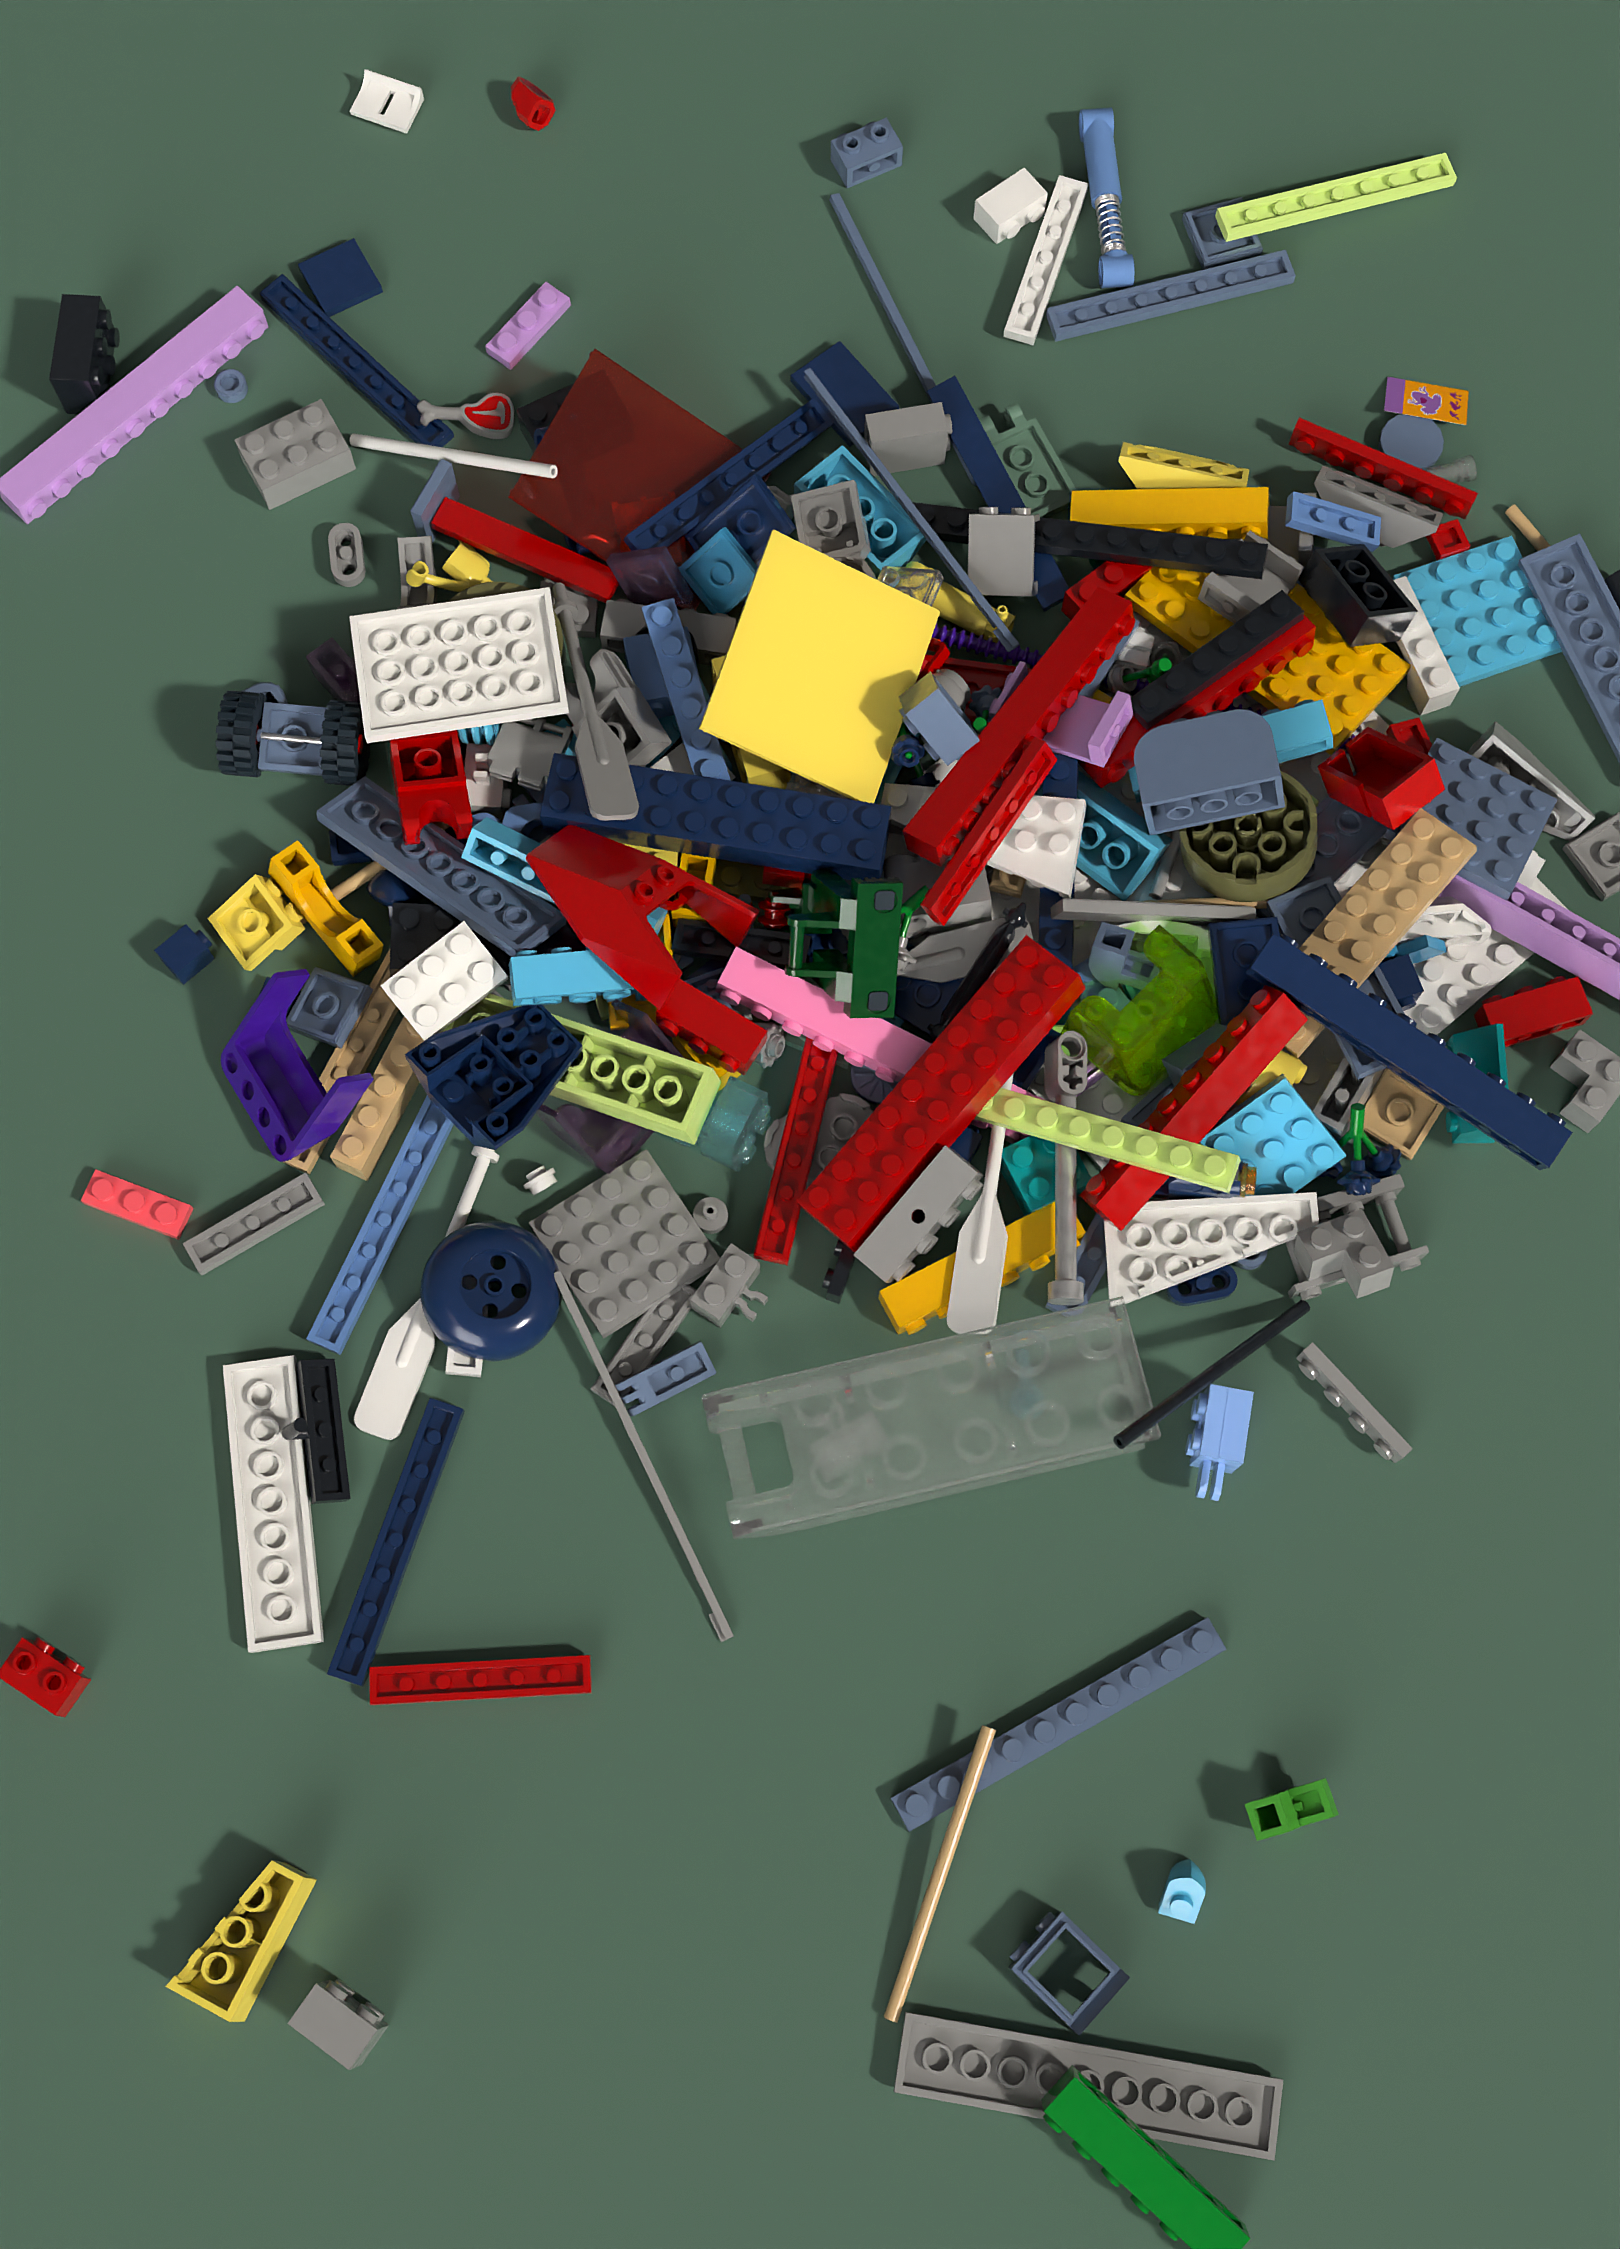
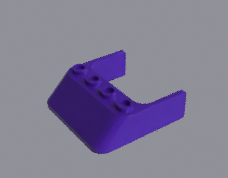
[221,969,374,1162]

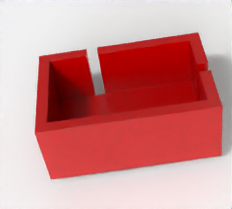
[1317,727,1445,830]

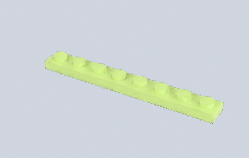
[1215,153,1457,242]
[974,1088,1241,1193]

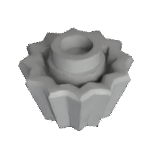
[754,1022,785,1068]

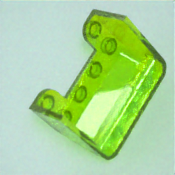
[1060,924,1218,1096]

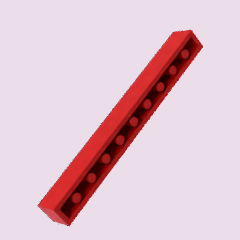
[902,586,1135,867]

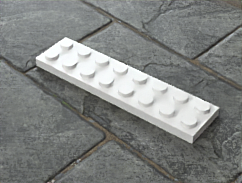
[223,1355,324,1653]

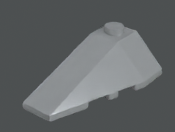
[1467,721,1595,841]

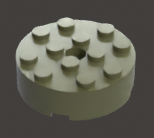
[1179,771,1317,902]

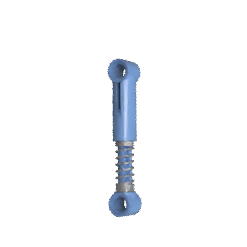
[1079,107,1135,289]

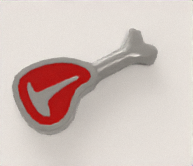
[417,392,515,439]

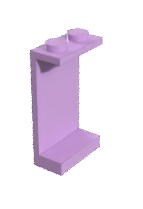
[989,661,1133,768]

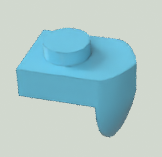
[1158,1859,1206,1924]

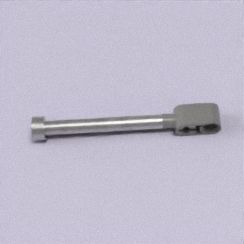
[1045,1031,1087,1305]

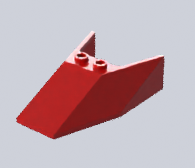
[525,825,760,1010]

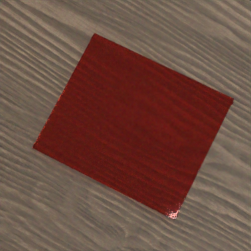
[508,348,771,611]

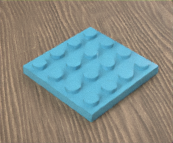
[1392,536,1562,687]

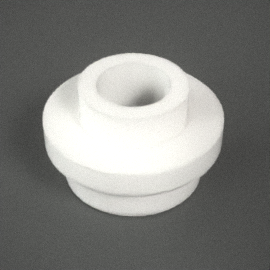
[523,1165,557,1196]

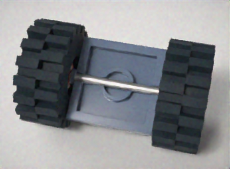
[216,690,371,786]

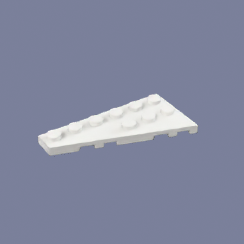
[881,783,1086,899]
[1104,1192,1319,1310]

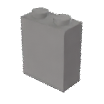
[864,402,952,476]

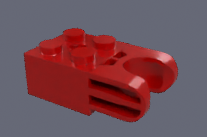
[389,730,473,845]

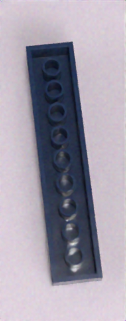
[540,753,891,882]

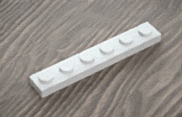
[1003,175,1089,345]

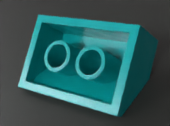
[1445,1024,1509,1143]

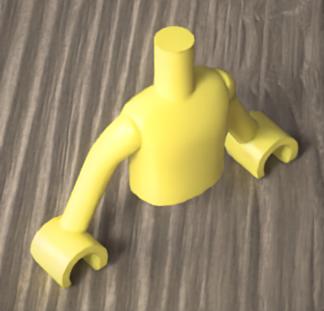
[406,540,493,592]

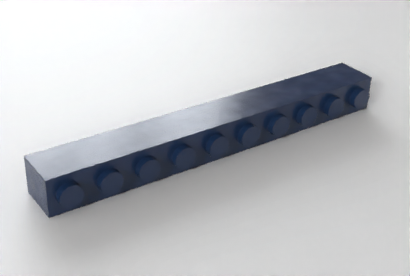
[1245,933,1573,1170]

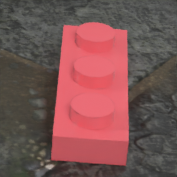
[81,1169,194,1240]

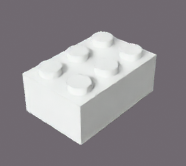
[380,921,508,1041]

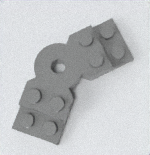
[790,480,876,579]

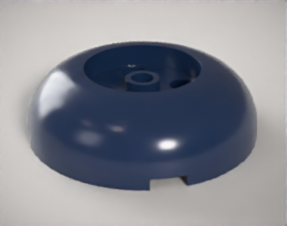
[420,1221,562,1361]

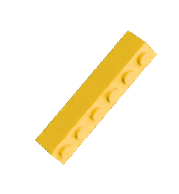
[1070,487,1269,540]
[878,1202,1086,1335]

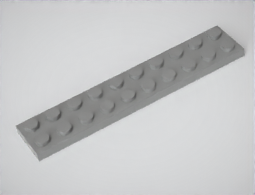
[893,2012,1283,2161]

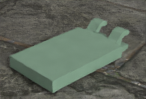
[979,402,1077,518]

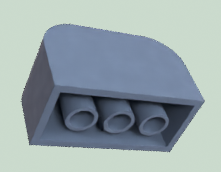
[1134,709,1285,835]

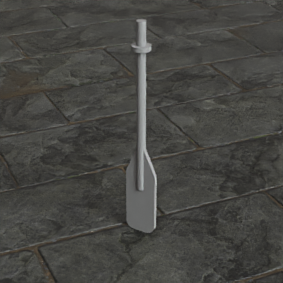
[552,583,639,821]
[730,917,1033,1020]

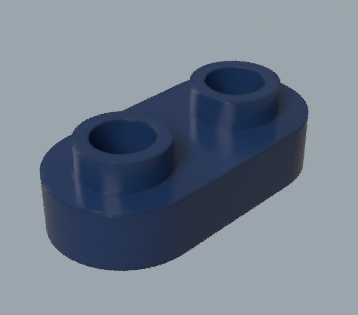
[1166,1265,1238,1306]

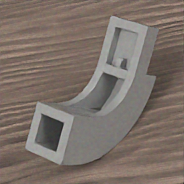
[397,536,437,609]

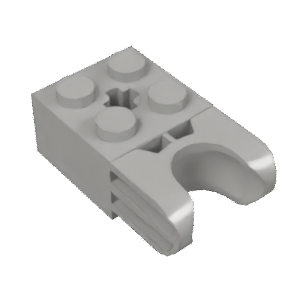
[564,649,672,767]

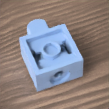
[1185,1384,1254,1501]

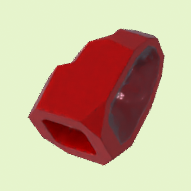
[511,76,556,131]

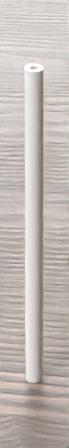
[349,433,558,478]

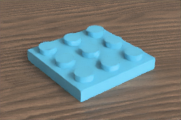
[1200,1074,1347,1196]

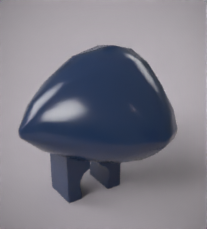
[366,868,425,926]

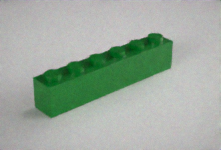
[1041,2065,1250,2249]

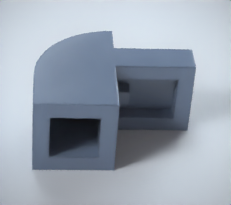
[1089,921,1163,993]

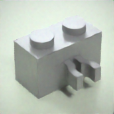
[690,1243,768,1328]

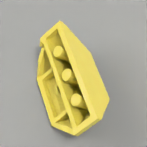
[1118,442,1249,489]

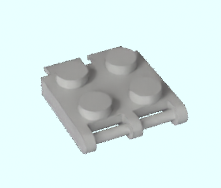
[487,717,574,791]

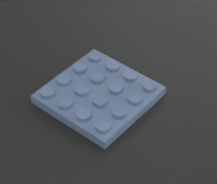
[1384,738,1558,901]

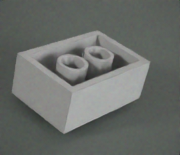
[234,399,356,510]

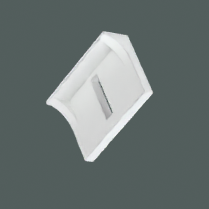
[350,69,424,134]

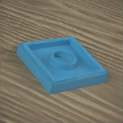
[677,527,758,615]

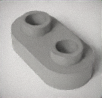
[328,523,366,587]

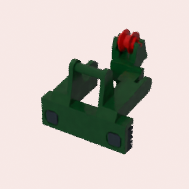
[758,869,903,1018]

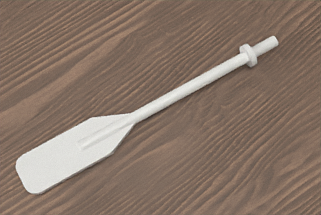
[947,1073,1014,1336]
[354,1146,500,1440]

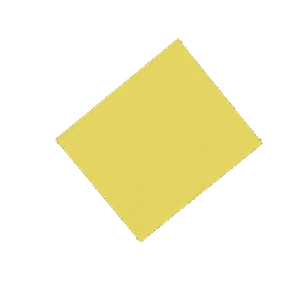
[699,529,940,803]

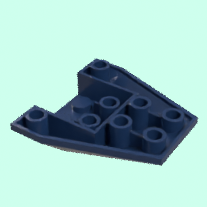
[405,1005,583,1150]

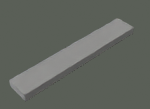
[1051,898,1256,926]

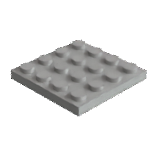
[529,1149,720,1339]

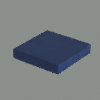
[298,238,383,317]

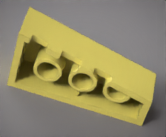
[165,1861,317,2022]

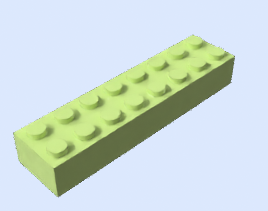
[443,993,721,1145]

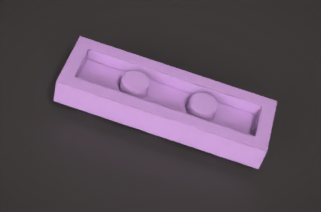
[485,282,571,370]

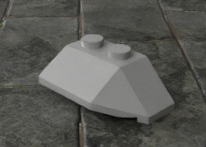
[1314,466,1443,548]

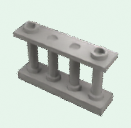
[1285,1174,1429,1300]

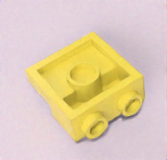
[207,874,306,971]

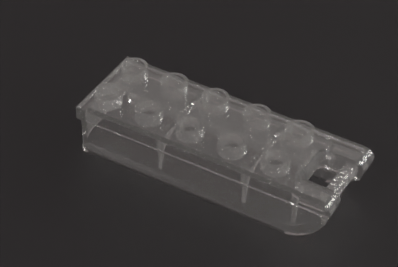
[701,1296,1161,1540]

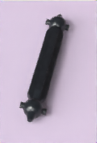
[927,902,1028,1044]

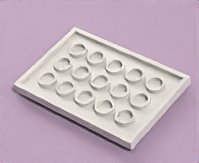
[349,587,569,743]

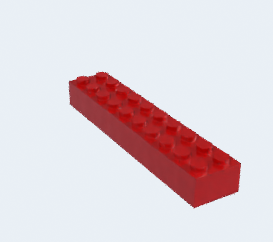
[796,935,1086,1253]

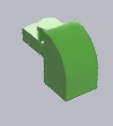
[1244,1778,1339,1841]

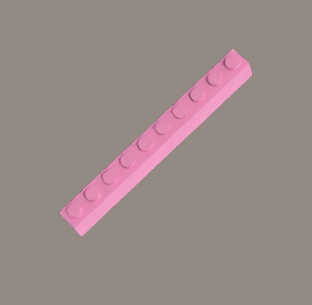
[715,947,1046,1144]

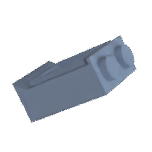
[1008,1911,1131,2036]

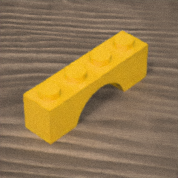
[268,840,384,977]

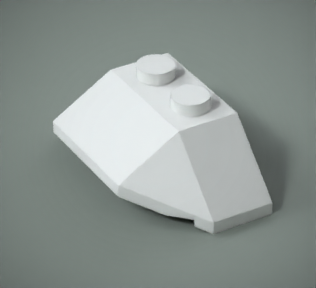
[1395,895,1492,946]

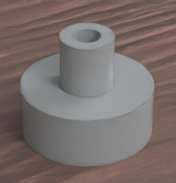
[693,1197,728,1234]

